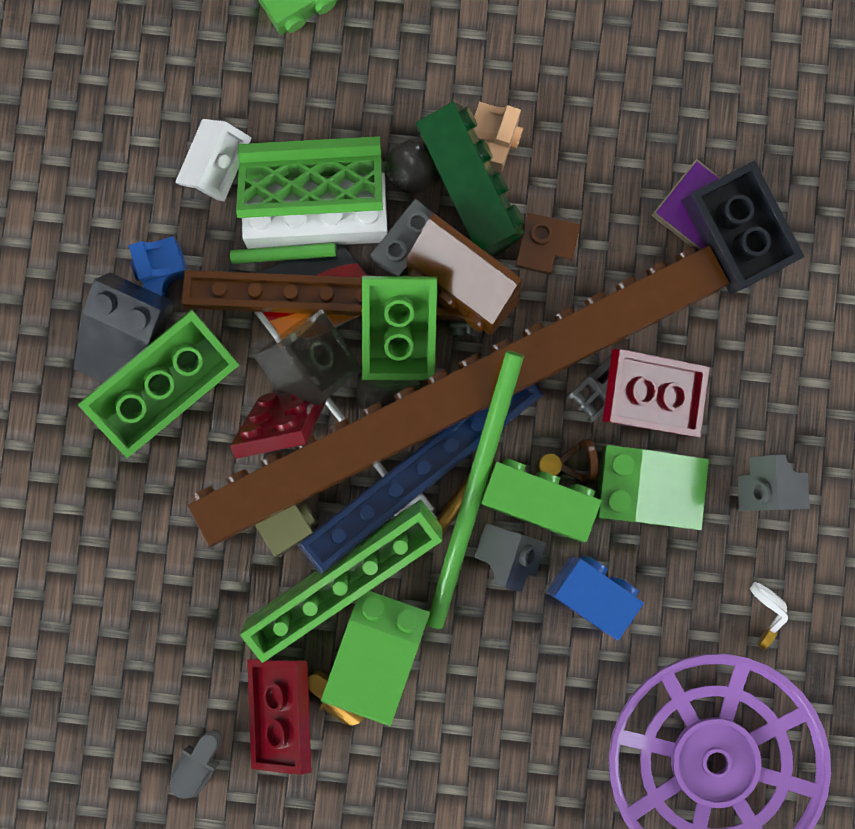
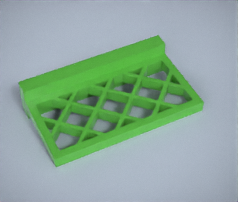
[236,136,383,218]

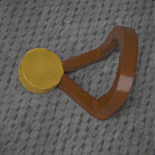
[538,439,598,484]

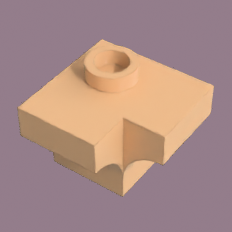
[473,101,523,173]

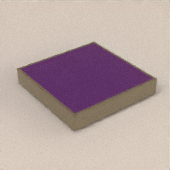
[651,159,720,251]

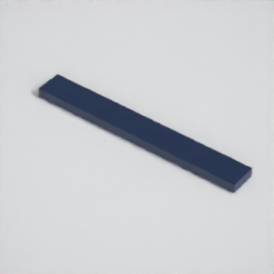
[298,384,544,574]

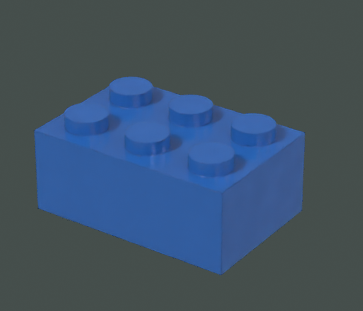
[546,555,644,641]

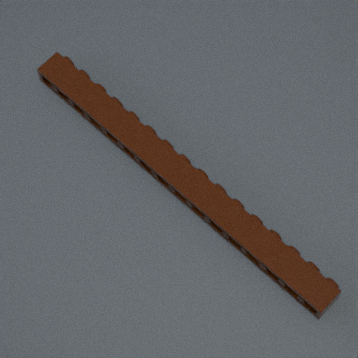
[187,246,729,548]

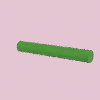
[230,242,337,264]

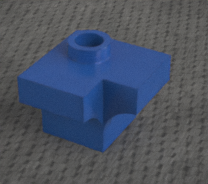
[128,236,188,298]

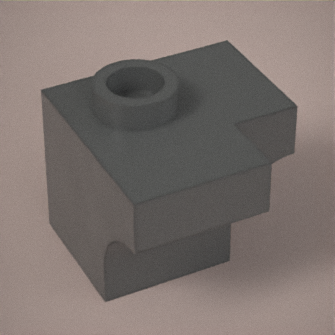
[737,455,810,511]
[474,523,546,592]

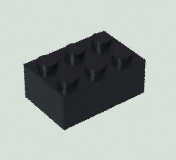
[681,160,805,294]

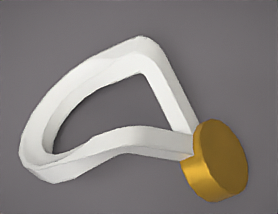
[750,582,788,650]

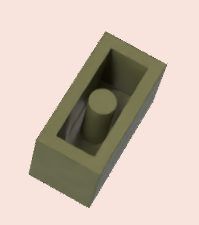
[255,503,319,557]

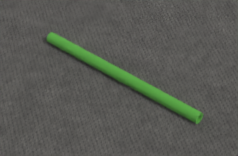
[426,351,524,629]

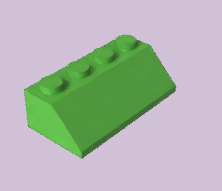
[78,309,239,459]

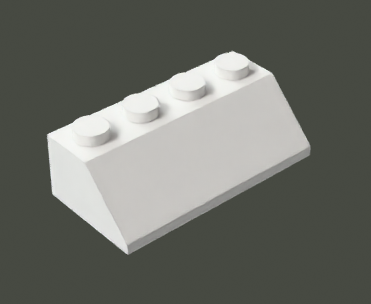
[242,173,388,249]

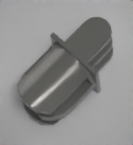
[566,355,611,423]
[169,730,222,799]

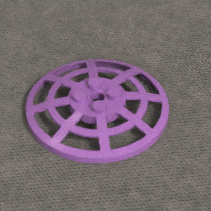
[608,653,831,829]

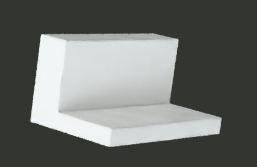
[175,119,251,201]

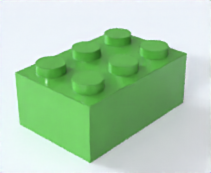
[480,458,602,543]

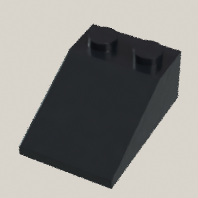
[73,272,175,382]

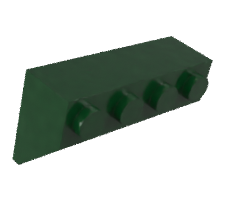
[416,101,525,256]

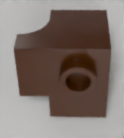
[515,213,581,275]

